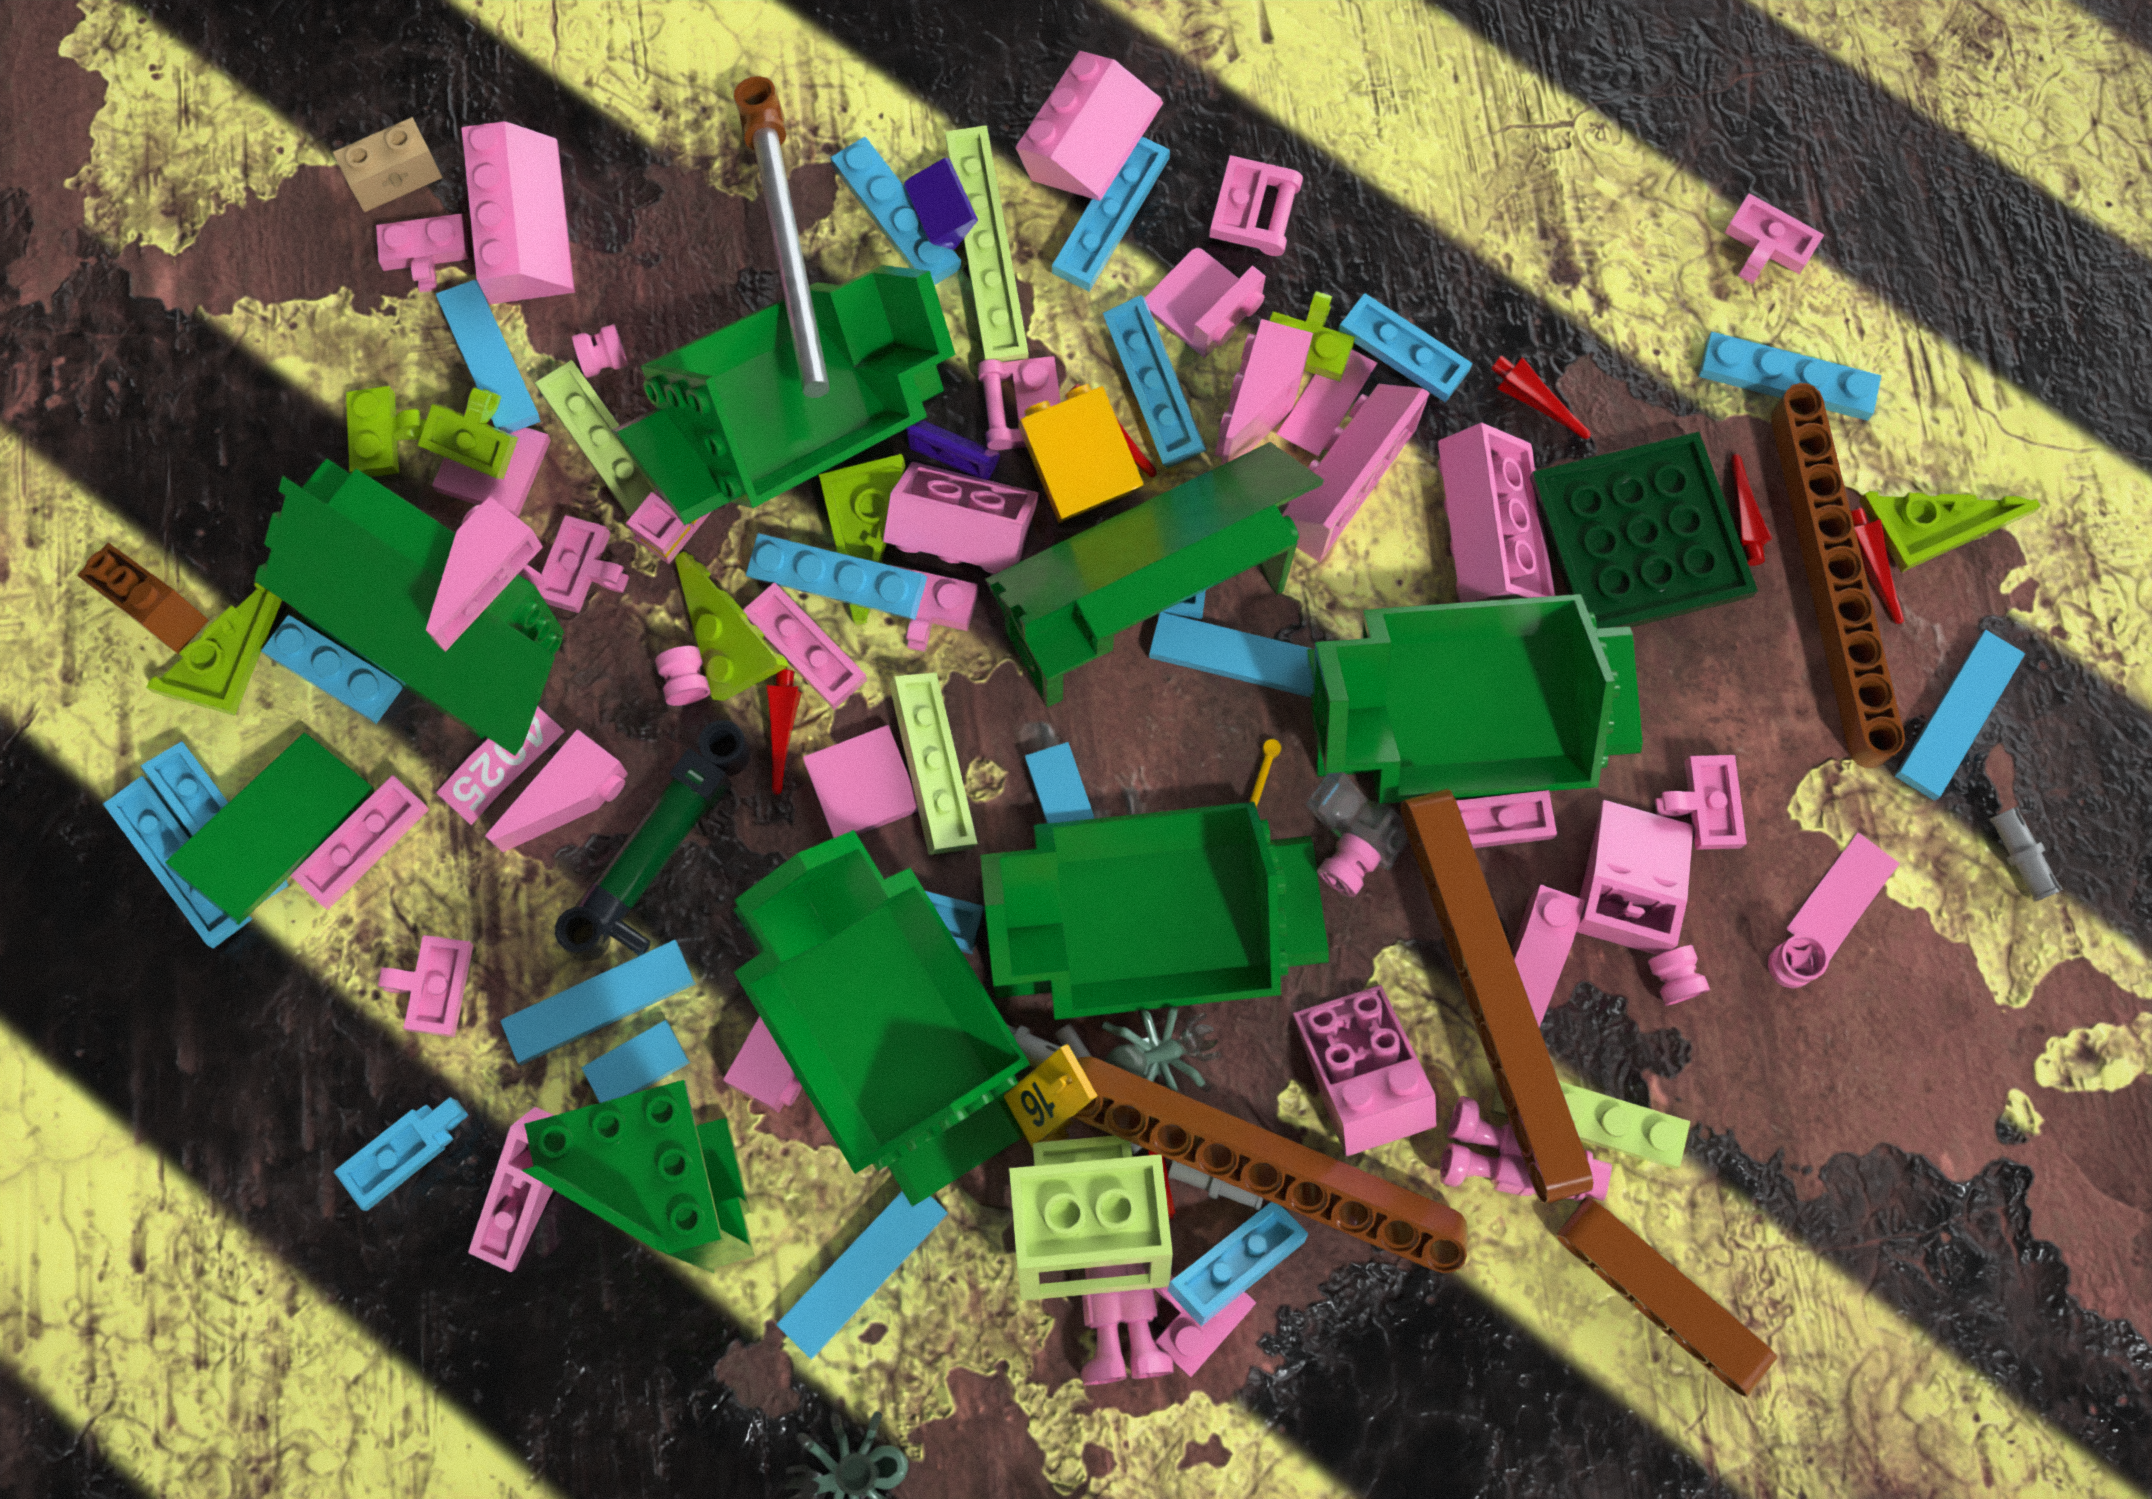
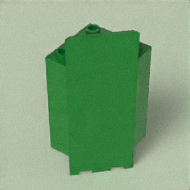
[611,265,956,526]
[985,442,1324,708]
[254,458,565,756]
[1307,594,1643,804]
[980,802,1329,1020]
[733,830,1030,1207]
[521,1080,755,1274]

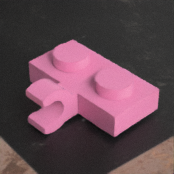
[1724,193,1824,284]
[376,213,469,293]
[536,515,629,613]
[891,565,978,652]
[1654,755,1747,850]
[378,935,473,1038]
[1154,1275,1256,1377]

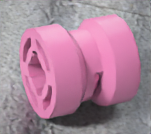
[572,324,628,378]
[655,646,711,706]
[1317,833,1382,897]
[1768,933,1829,988]
[1648,945,1710,1006]

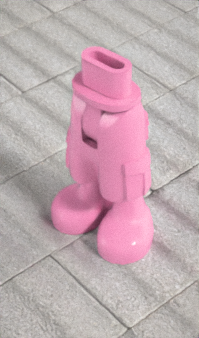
[1440,1096,1612,1202]
[1081,1263,1174,1385]

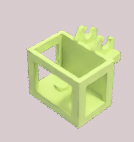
[1009,1135,1173,1301]

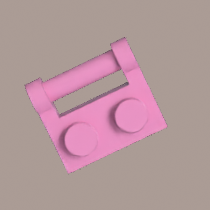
[1209,155,1303,256]
[977,356,1061,450]

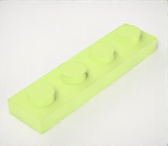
[535,360,664,518]
[889,672,978,855]
[1490,1081,1691,1169]

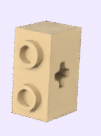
[333,117,443,212]

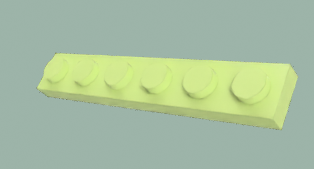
[945,125,1029,362]

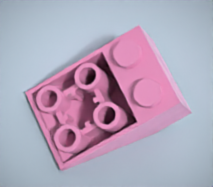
[1215,319,1313,465]
[1576,800,1693,955]
[1293,985,1436,1157]

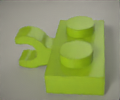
[1270,291,1355,382]
[346,386,426,477]
[417,387,518,479]

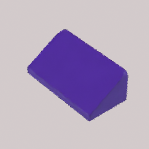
[904,158,978,250]
[906,420,1000,480]

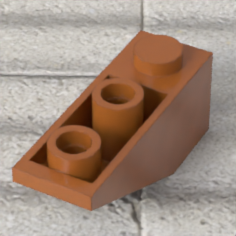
[77,542,209,654]

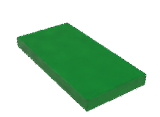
[165,732,375,926]

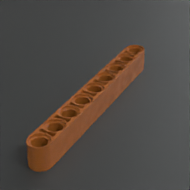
[1771,383,1905,768]
[1401,788,1594,1204]
[1072,1056,1468,1273]

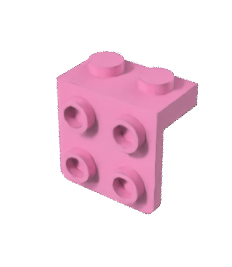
[1145,248,1266,358]

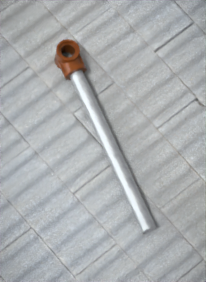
[734,76,830,398]

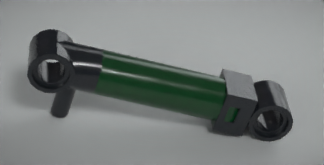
[554,720,750,961]

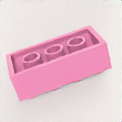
[462,121,575,305]
[1278,384,1430,563]
[1438,422,1555,603]

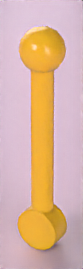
[1249,739,1281,808]

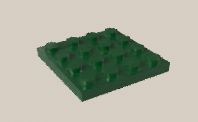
[1529,431,1758,628]

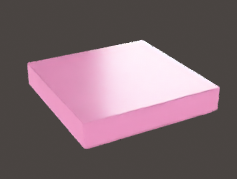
[432,410,551,518]
[803,725,919,838]

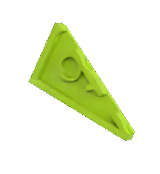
[819,454,905,626]
[1858,491,2041,573]
[675,552,789,701]
[146,583,282,716]

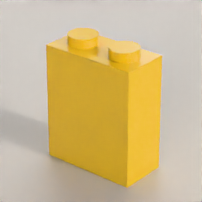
[1018,384,1144,524]

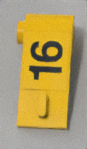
[1003,1044,1097,1148]

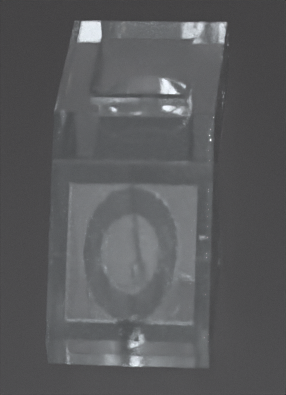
[1306,772,1409,870]

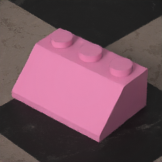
[1015,51,1163,201]
[883,462,1039,574]

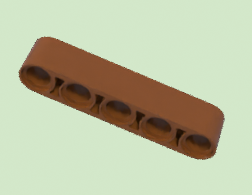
[1555,1197,1778,1398]

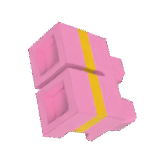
[626,488,711,564]

